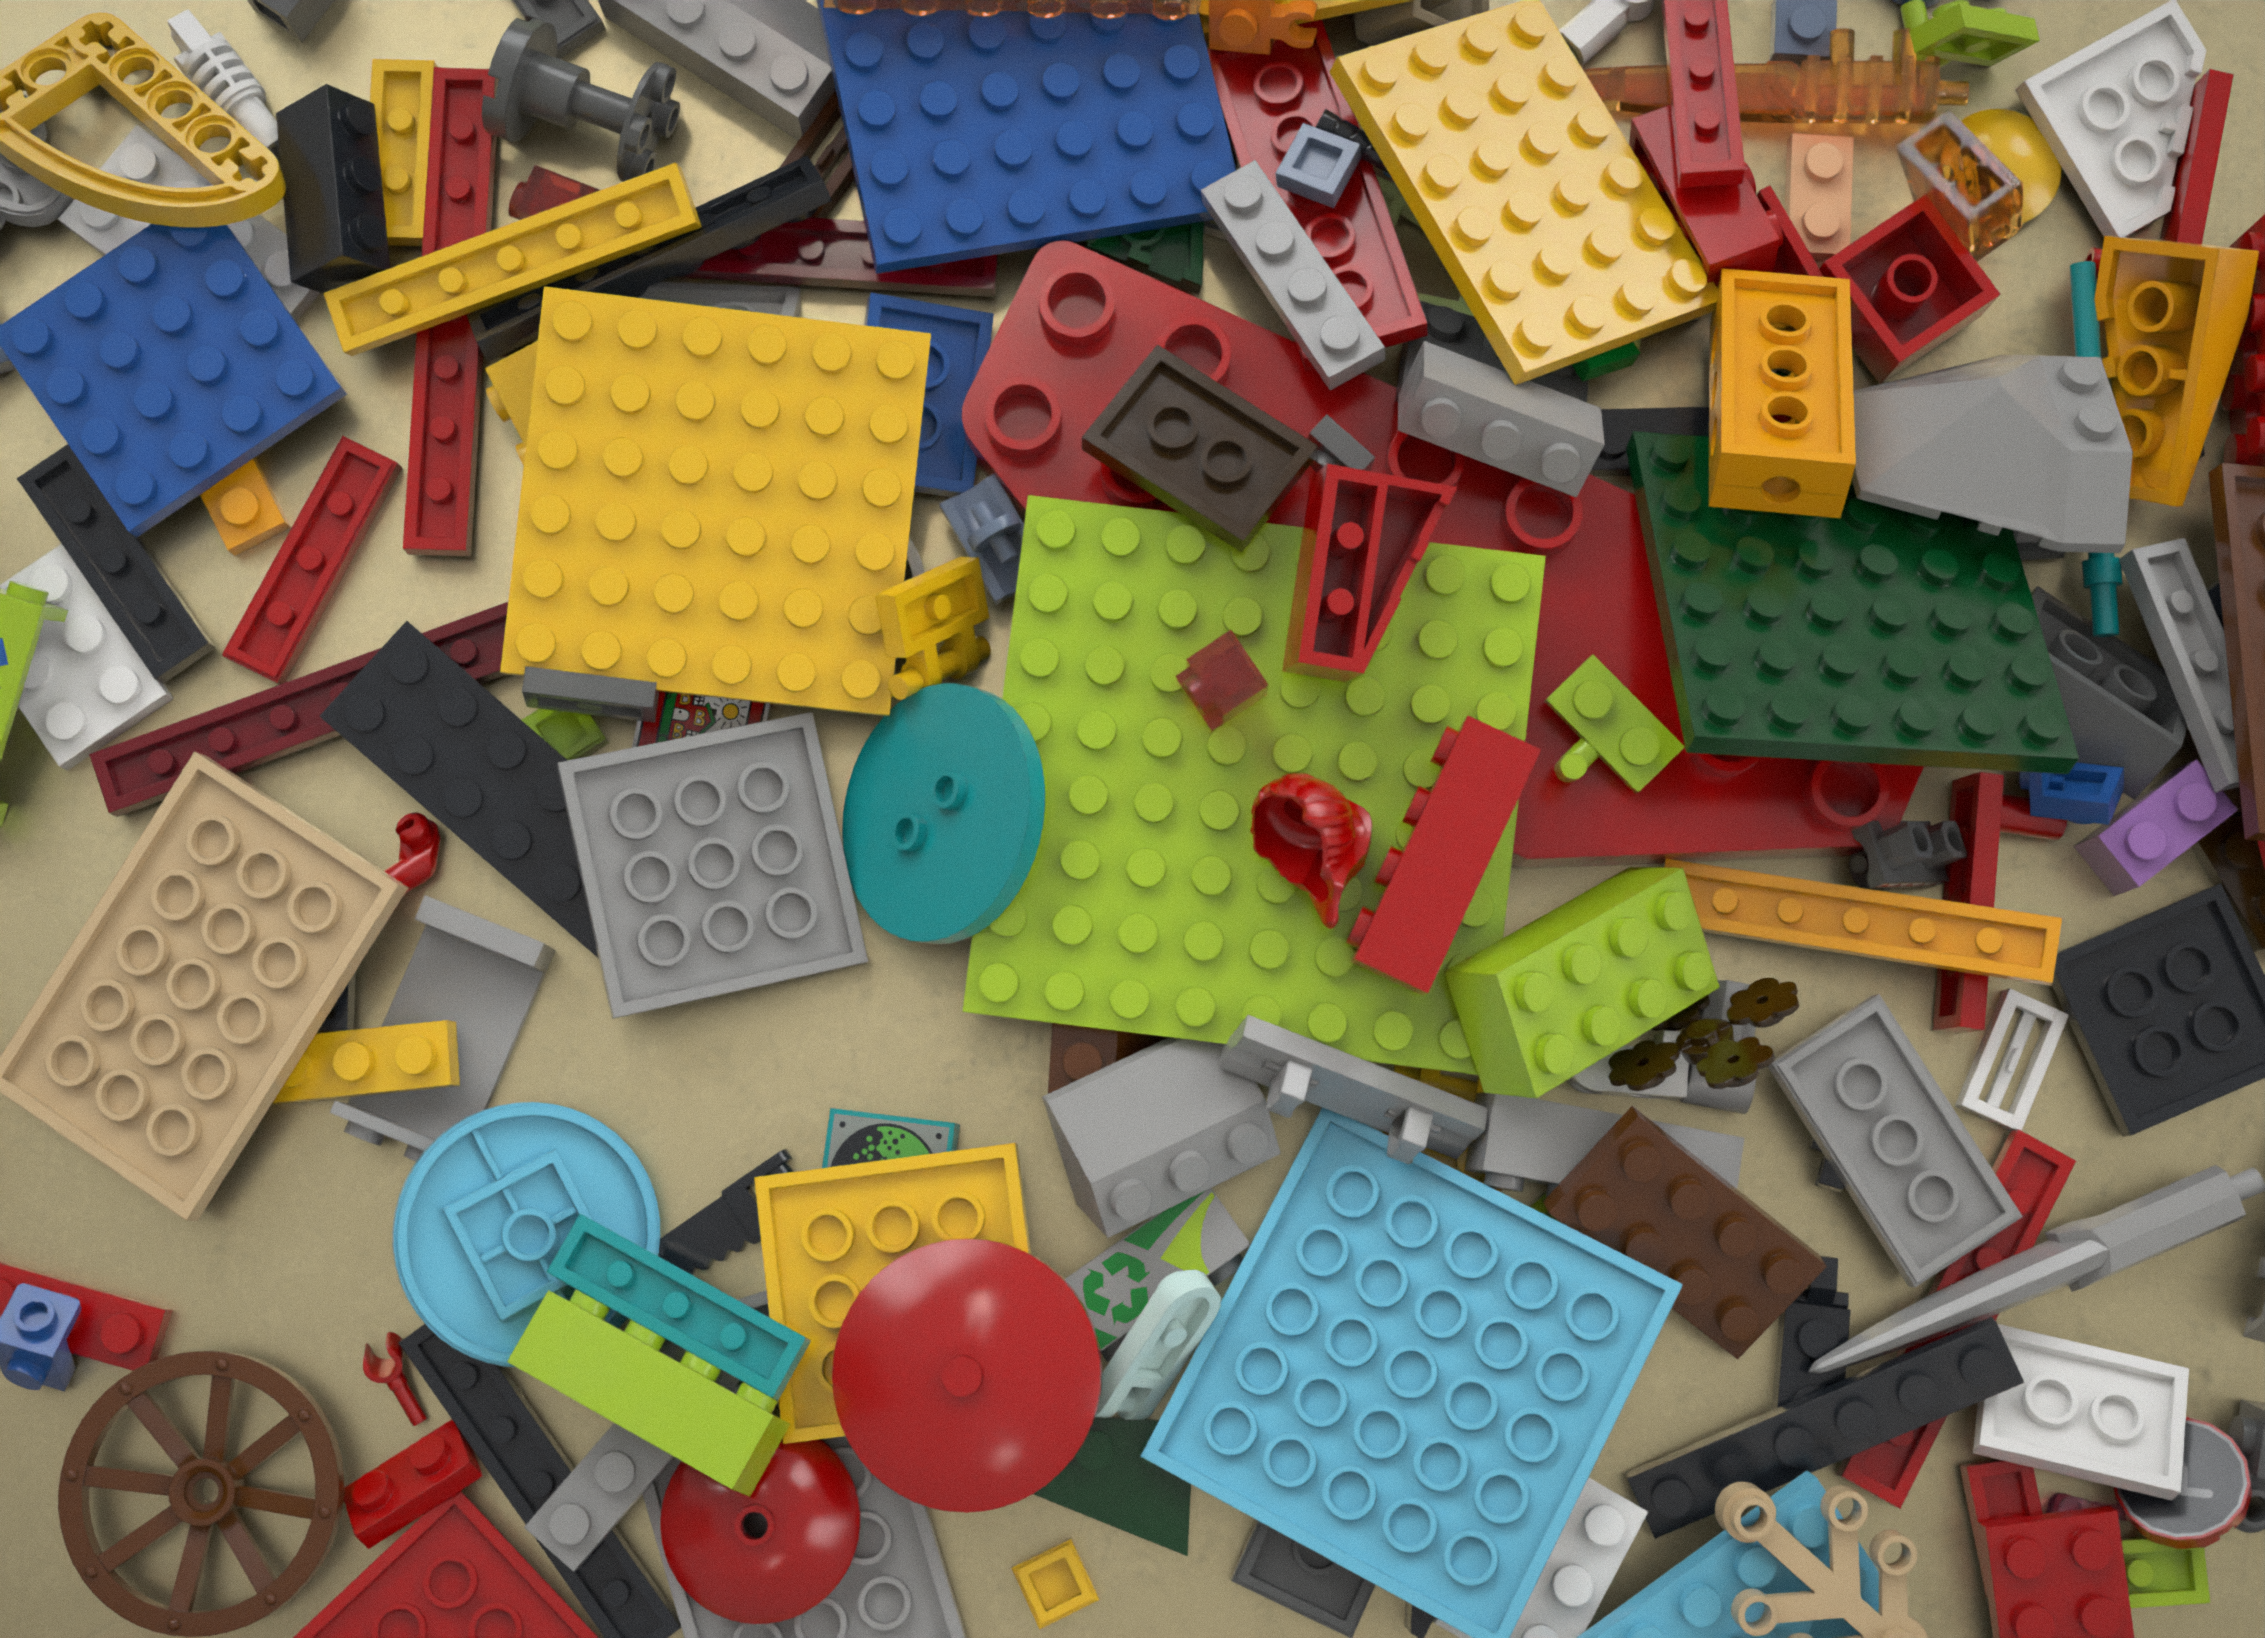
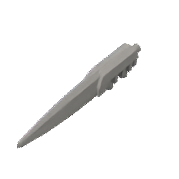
[1808,1165,2265,1375]

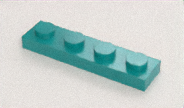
[547,1214,811,1400]

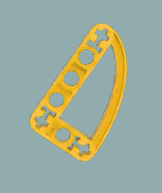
[0,12,286,227]

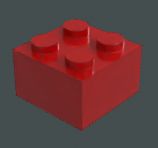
[1819,194,2001,384]

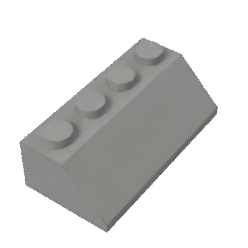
[598,0,836,140]

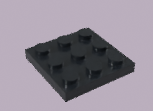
[2052,883,2265,1137]

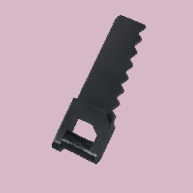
[658,1149,794,1275]

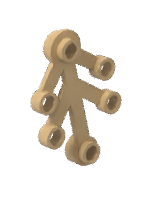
[1715,1482,1928,1638]

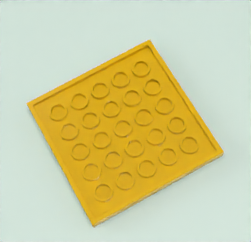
[500,286,931,716]

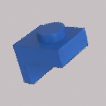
[2020,762,2124,825]
[0,1283,82,1392]

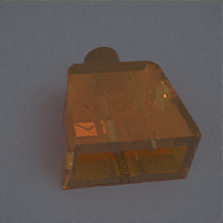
[1896,109,2023,262]

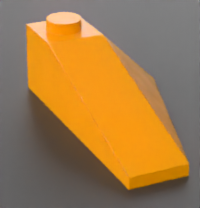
[2094,236,2259,507]

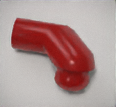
[383,812,441,895]

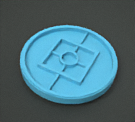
[392,1102,660,1367]

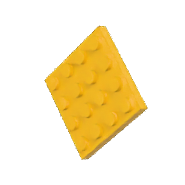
[754,1143,1031,1444]

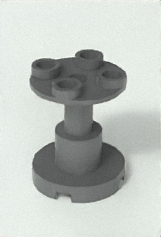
[482,15,680,182]

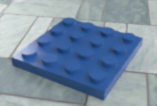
[0,224,347,537]

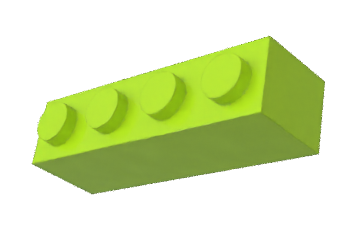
[507,1289,790,1497]

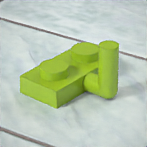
[1900,0,2040,74]
[1544,654,1685,794]

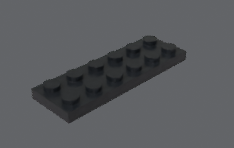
[319,621,598,958]

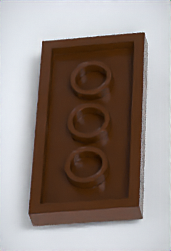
[1543,1106,1827,1359]

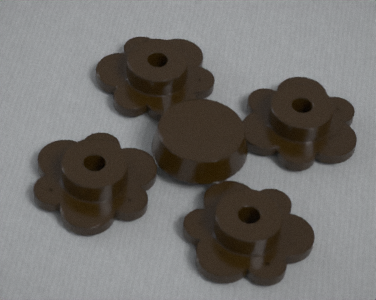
[1608,978,1799,1091]

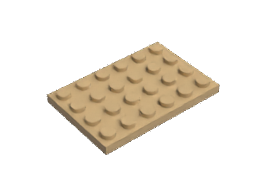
[0,752,409,1221]

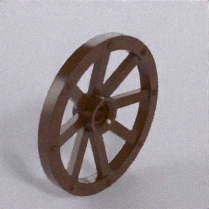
[58,1350,345,1637]

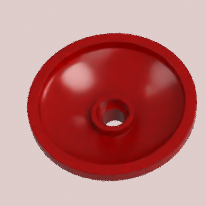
[660,1438,861,1624]

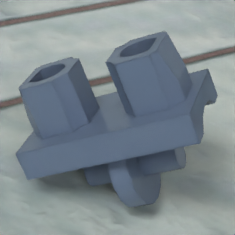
[939,474,1024,605]

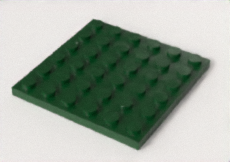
[1626,431,2079,774]

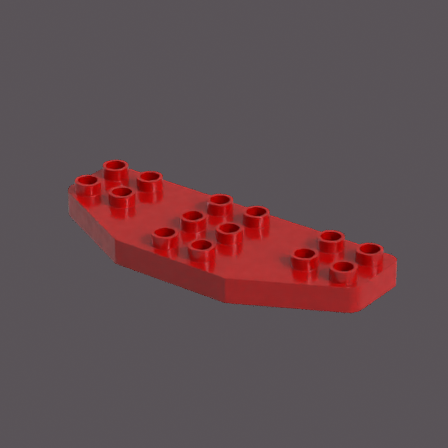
[962,240,1924,869]

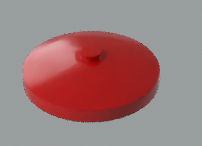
[832,1239,1102,1513]

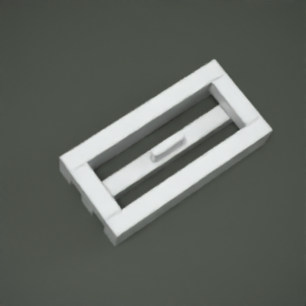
[1954,988,2069,1131]

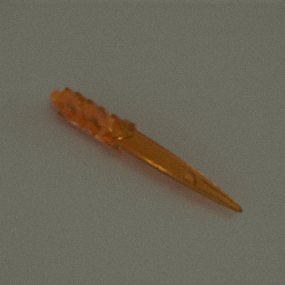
[1583,28,1969,124]

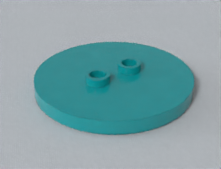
[842,683,1045,944]

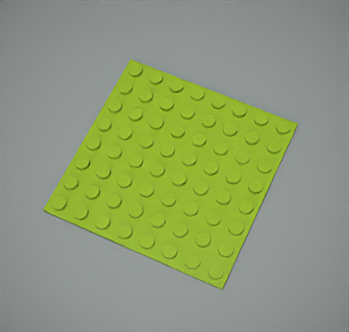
[962,495,1546,1075]

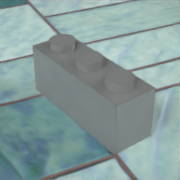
[1398,341,1605,497]

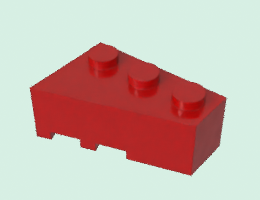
[1282,464,1458,682]

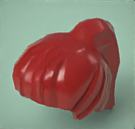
[1250,773,1373,929]

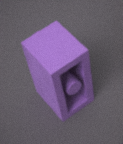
[2074,759,2238,896]

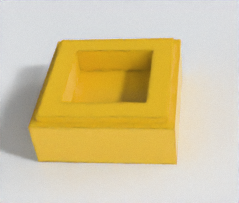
[1011,1537,1099,1629]

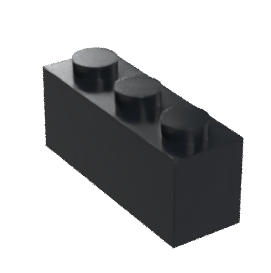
[276,84,390,294]

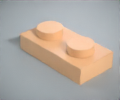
[1785,133,1854,262]

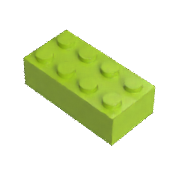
[1444,867,1720,1099]

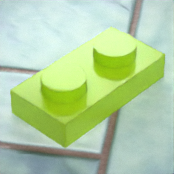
[2121,1536,2210,1608]

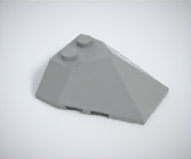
[1852,354,2133,553]

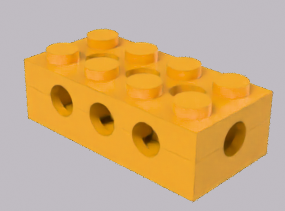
[1709,268,1856,518]

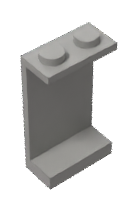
[330,895,555,1161]

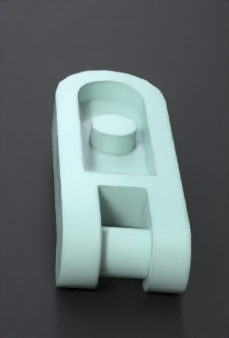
[1095,1270,1221,1420]

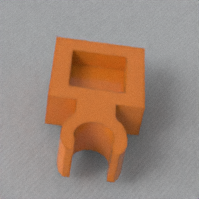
[1209,0,1318,55]

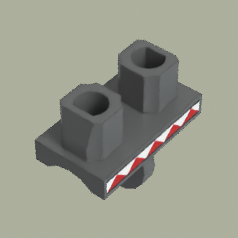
[1849,821,1967,891]

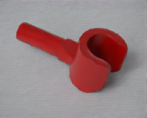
[362,1332,427,1426]

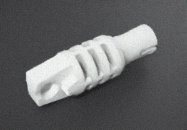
[168,9,280,161]

